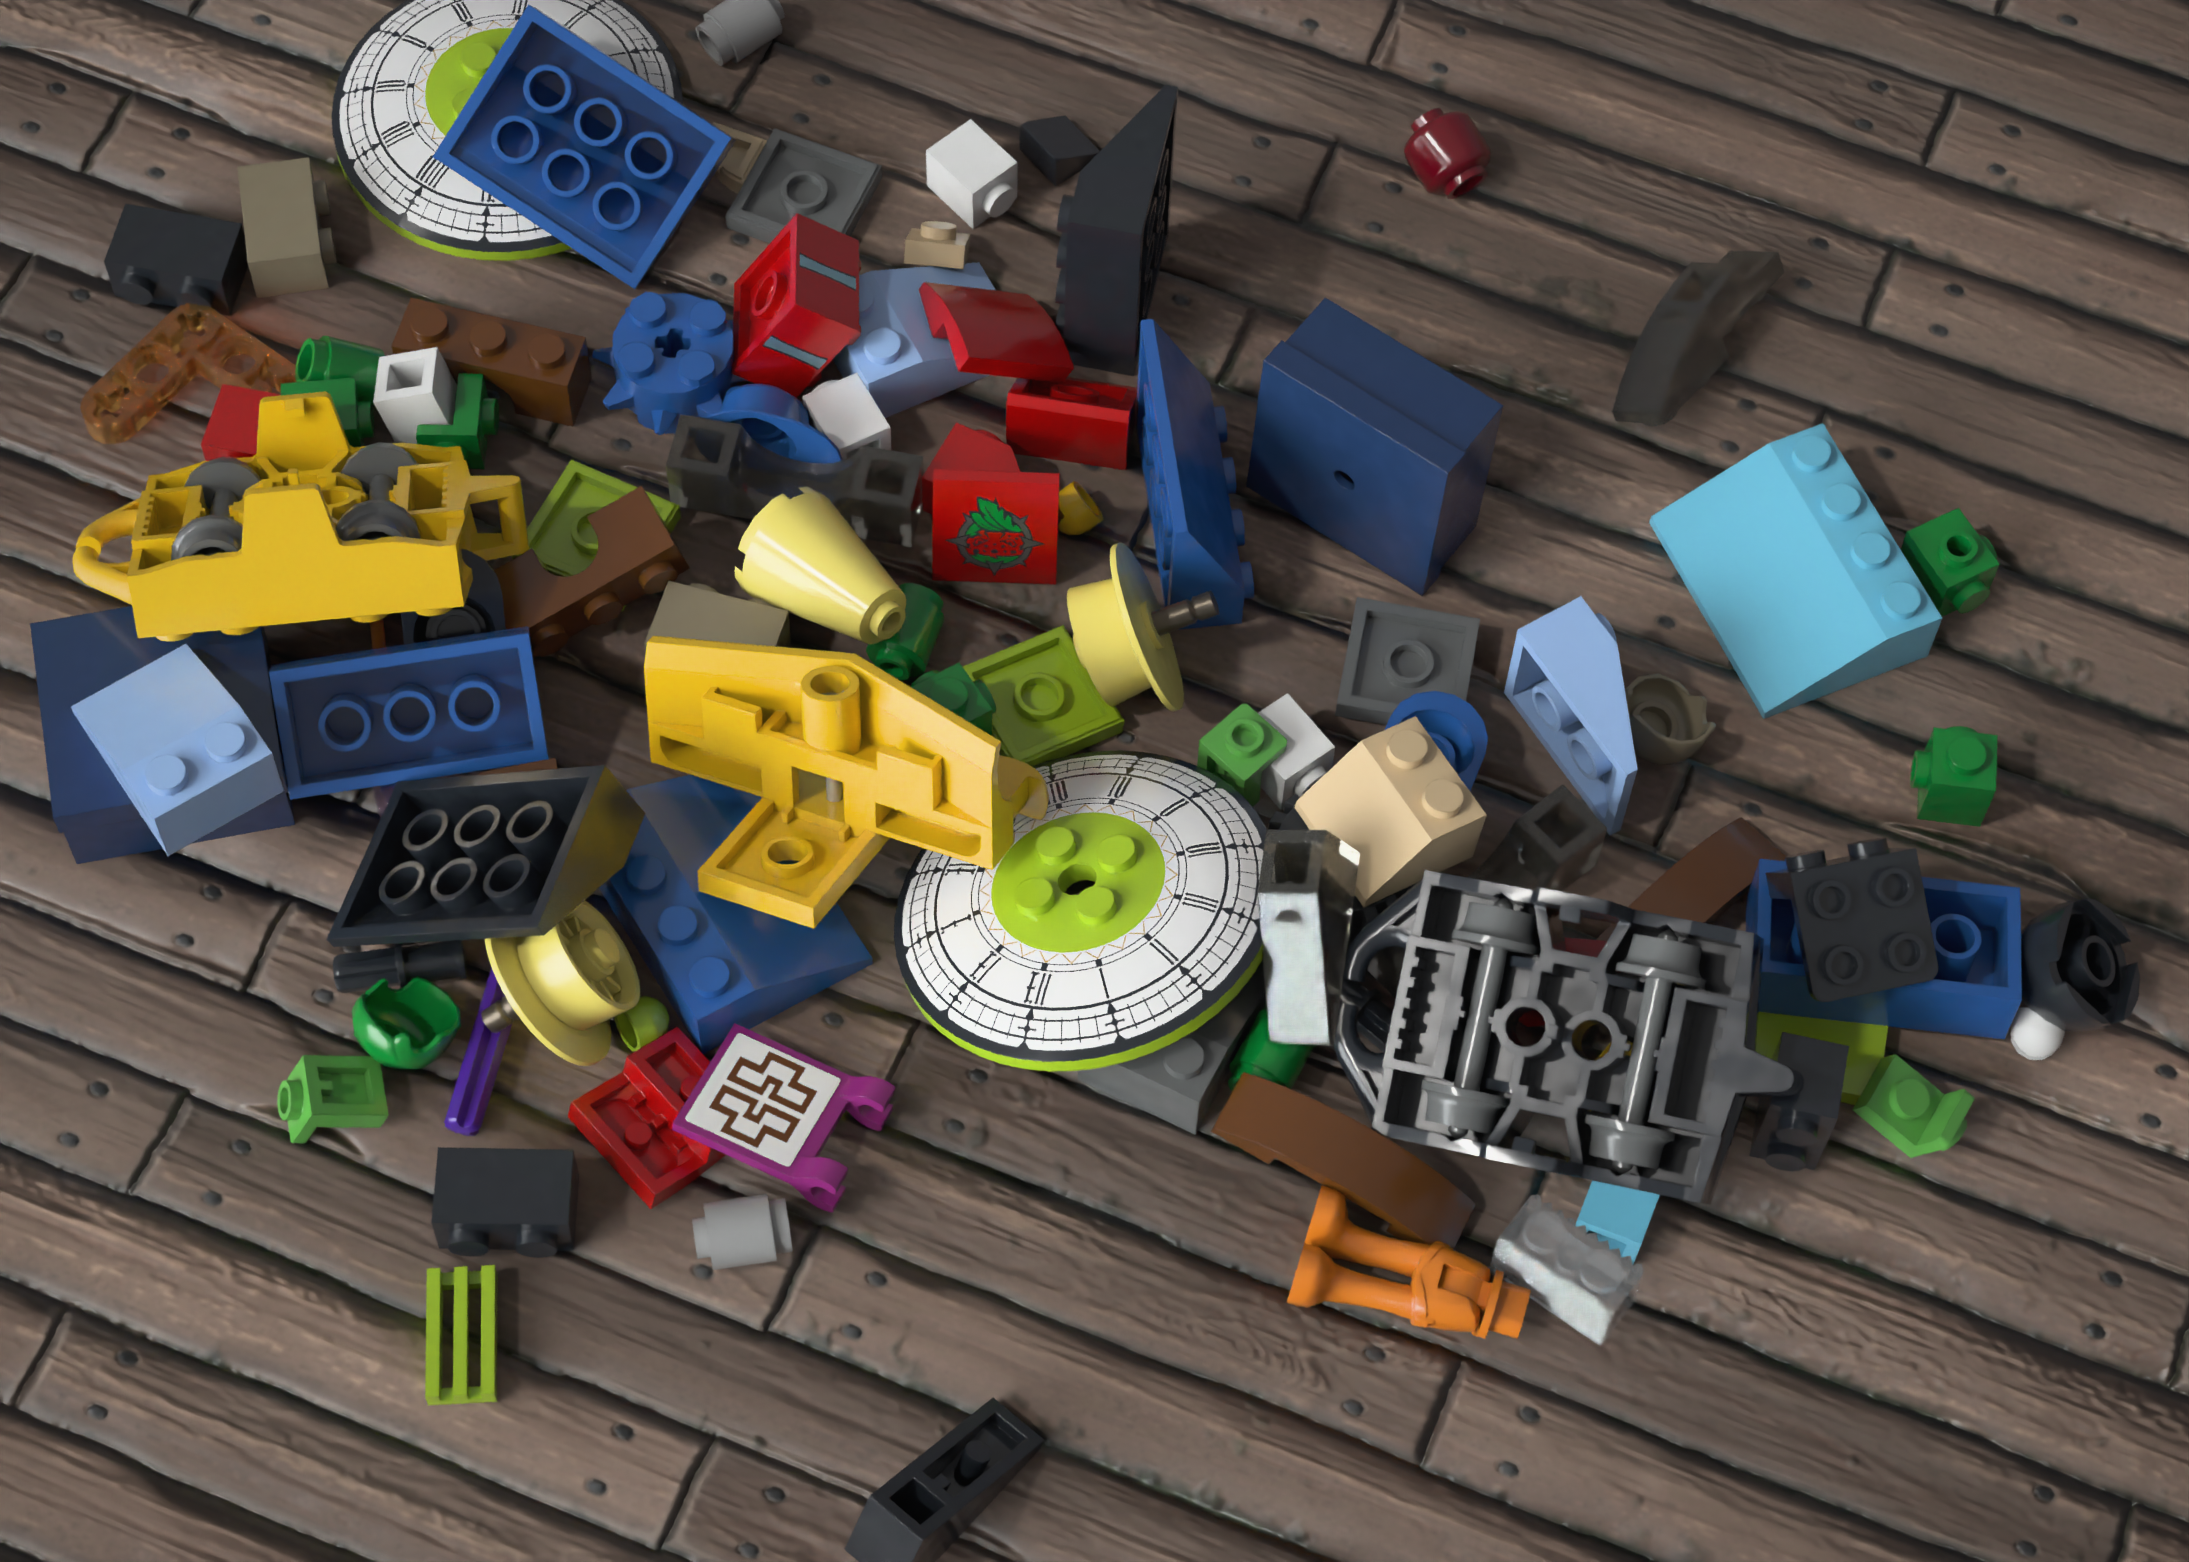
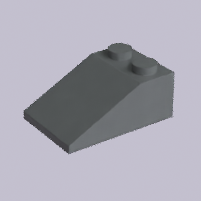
[1078,961,1282,1135]

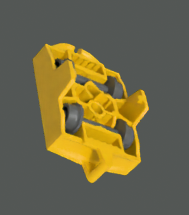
[72,391,529,642]

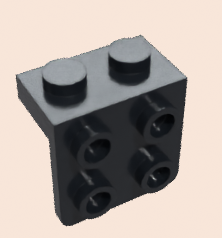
[1766,837,1938,1002]

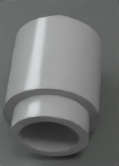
[695,0,785,66]
[692,1194,793,1270]

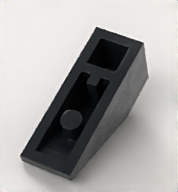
[844,1398,1045,1562]

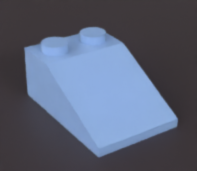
[833,262,995,418]
[1504,596,1638,835]
[71,644,284,856]

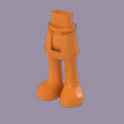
[1287,1185,1531,1339]

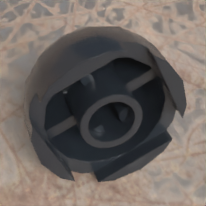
[2021,898,2140,1032]

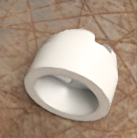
[2010,1007,2065,1060]

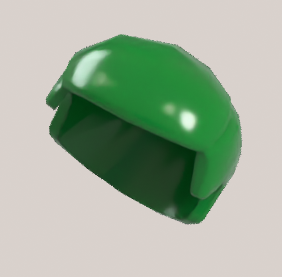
[351,977,461,1069]

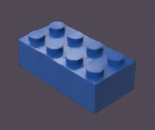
[269,626,549,800]
[1745,859,2022,1039]

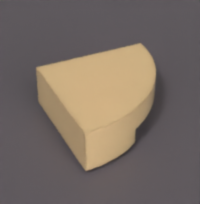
[713,122,767,194]

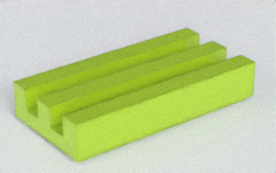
[425,1265,497,1405]

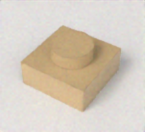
[904,221,970,269]

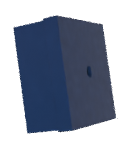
[1246,298,1503,596]
[30,606,295,864]

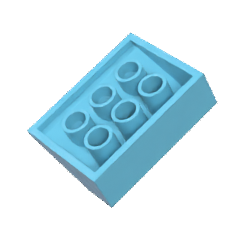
[1649,423,1942,719]

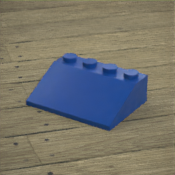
[433,4,736,289]
[1135,319,1254,630]
[599,775,873,1054]

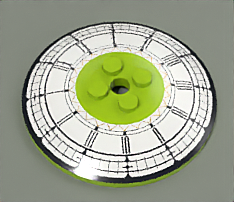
[331,0,683,261]
[894,750,1281,1072]

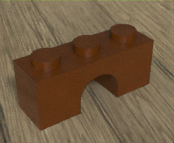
[391,297,592,427]
[494,486,690,658]

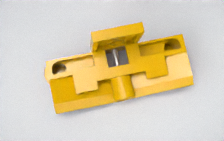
[644,636,1049,929]

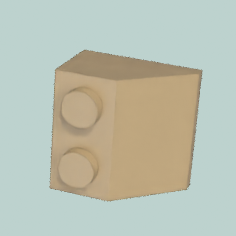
[1295,716,1487,907]

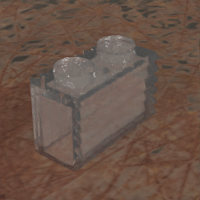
[1489,1195,1644,1346]

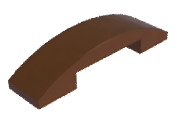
[1596,817,1786,941]
[1211,1072,1476,1249]

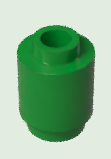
[295,335,385,405]
[866,583,944,680]
[1228,1007,1316,1091]

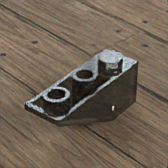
[1257,830,1360,1046]

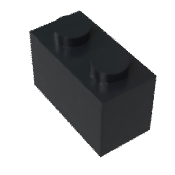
[104,204,248,316]
[1749,1032,1849,1171]
[431,1147,579,1258]

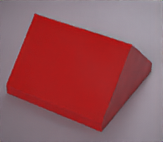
[1006,377,1137,470]

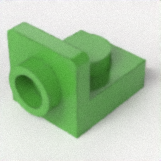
[1197,704,1287,807]
[1853,1054,1975,1158]
[277,1055,389,1143]

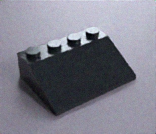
[1055,85,1178,376]
[326,765,646,947]

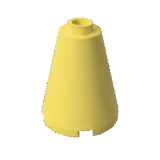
[735,486,906,644]

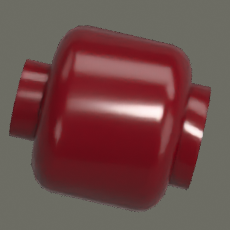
[1404,108,1491,199]

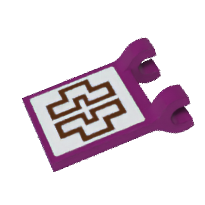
[672,1023,896,1213]

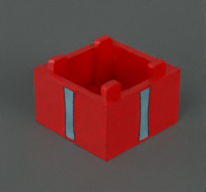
[732,213,861,398]

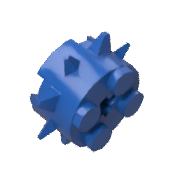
[592,292,747,435]

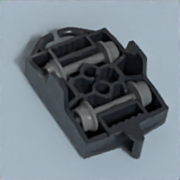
[1331,870,1804,1205]

